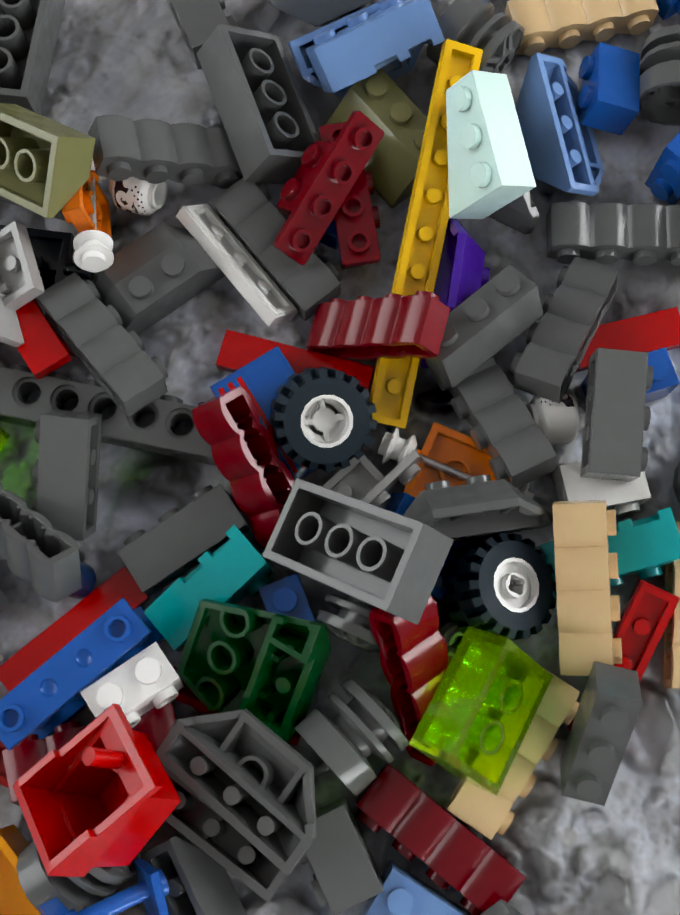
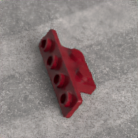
[273,111,384,265]
[319,122,381,268]

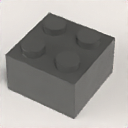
[300,796,384,915]

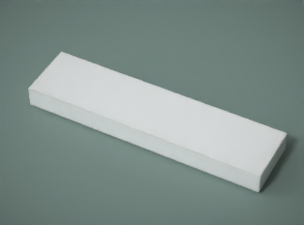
[176,203,298,327]

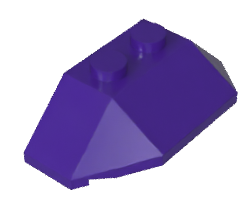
[421,219,490,369]

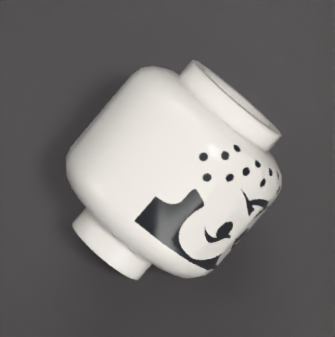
[109,177,167,216]
[526,394,585,445]

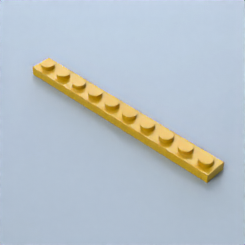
[369,39,483,429]

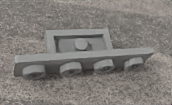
[0,221,45,347]
[322,450,423,508]

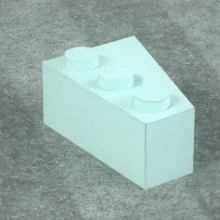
[446,70,536,219]

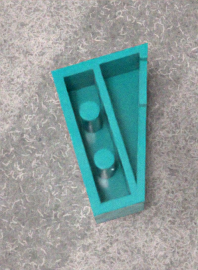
[535,507,680,595]
[143,525,273,652]

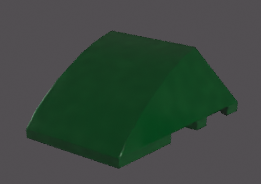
[176,598,331,744]

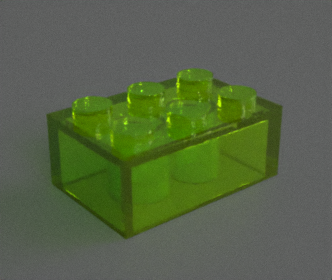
[409,626,553,796]

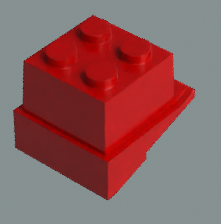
[12,703,181,877]

